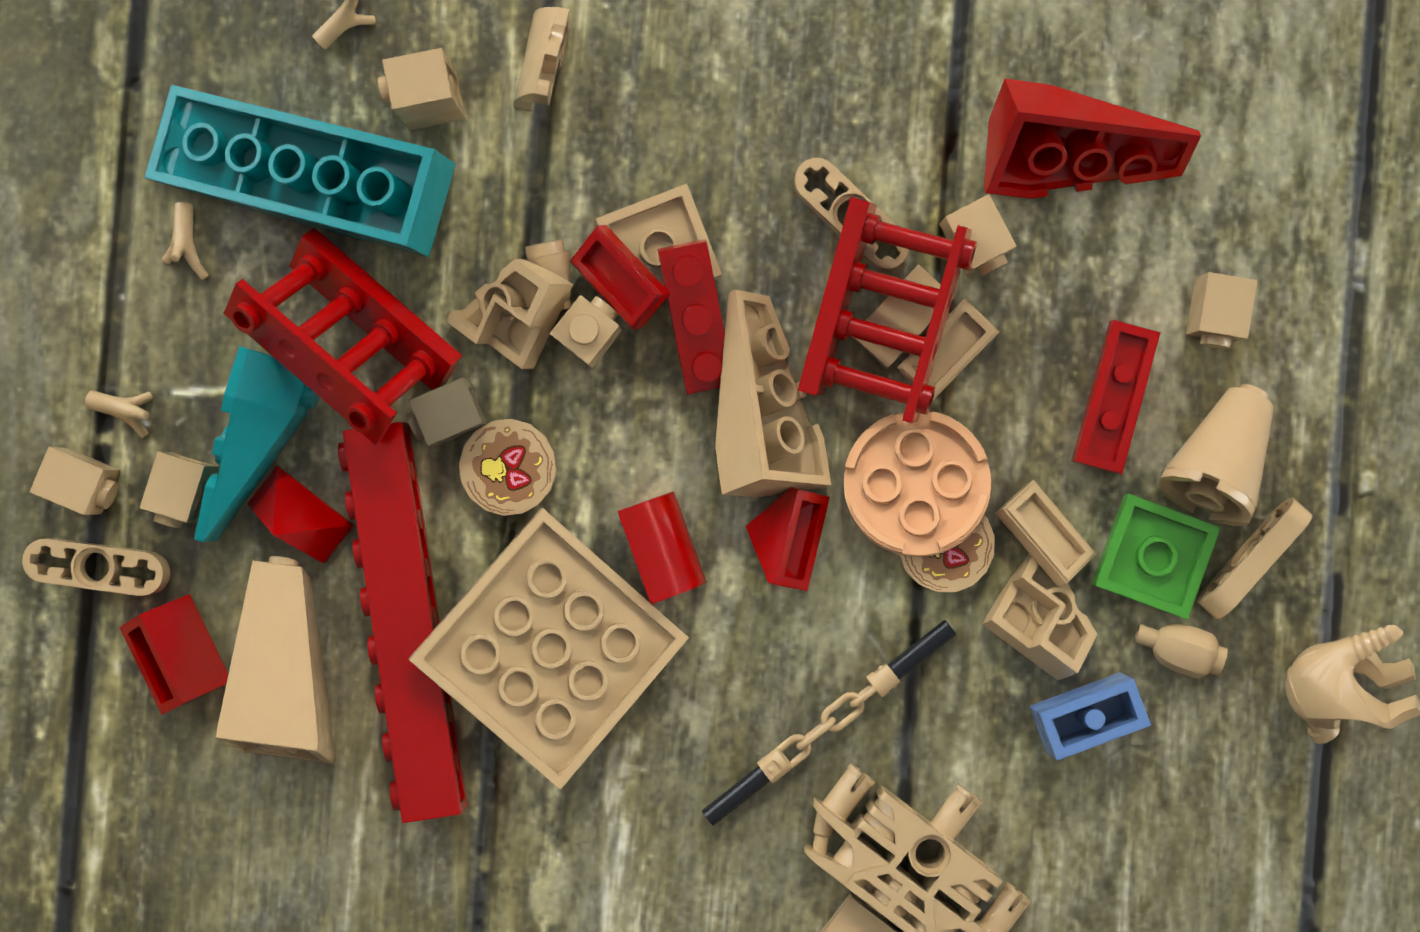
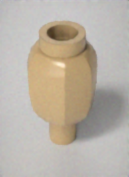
[1134,623,1228,679]

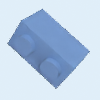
[1029,672,1151,761]

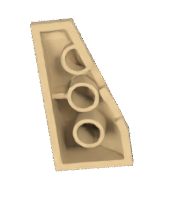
[715,289,832,497]

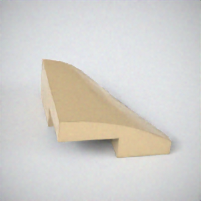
[513,7,571,112]
[446,259,573,369]
[982,553,1098,681]

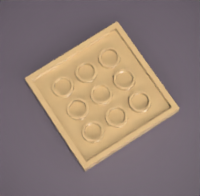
[408,508,689,790]

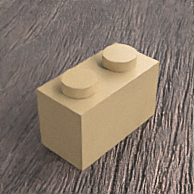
[378,48,466,130]

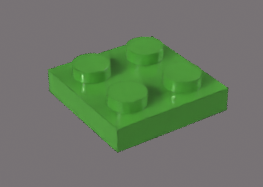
[1091,494,1221,620]

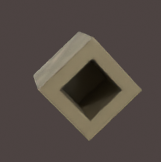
[407,377,488,447]

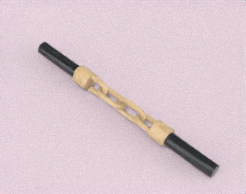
[702,619,957,826]

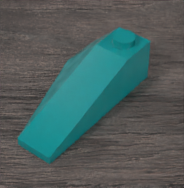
[194,346,320,542]

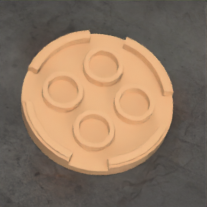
[844,411,991,557]

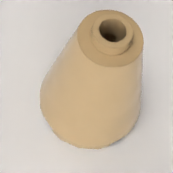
[1158,384,1274,526]

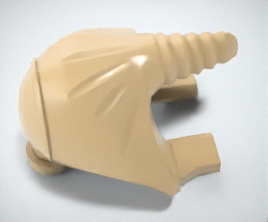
[1285,625,1420,744]

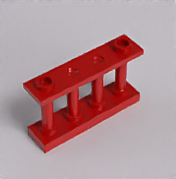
[798,197,977,423]
[223,227,463,445]

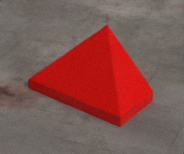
[247,466,355,563]
[745,487,830,591]

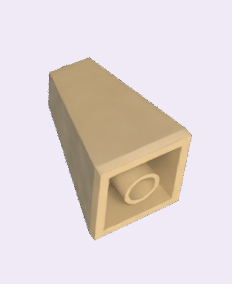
[215,556,336,764]

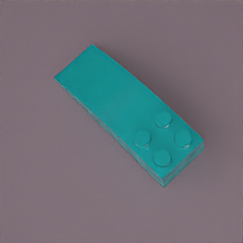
[144,85,456,257]

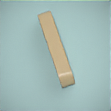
[794,158,909,272]
[1197,497,1312,619]
[22,538,170,596]

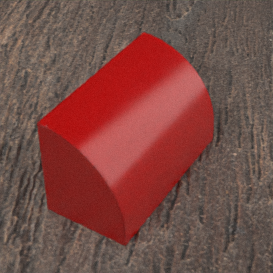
[617,491,707,604]
[119,594,228,715]

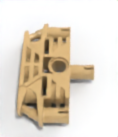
[804,763,1032,932]

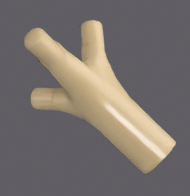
[312,0,376,50]
[162,202,209,280]
[85,390,153,438]

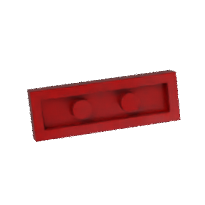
[657,239,725,395]
[1071,320,1161,474]

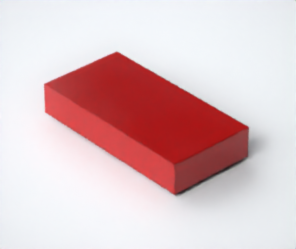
[570,225,670,330]

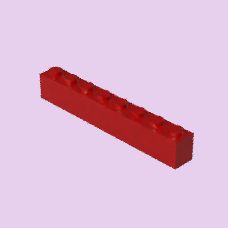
[338,422,468,824]

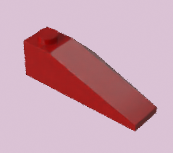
[984,78,1201,199]

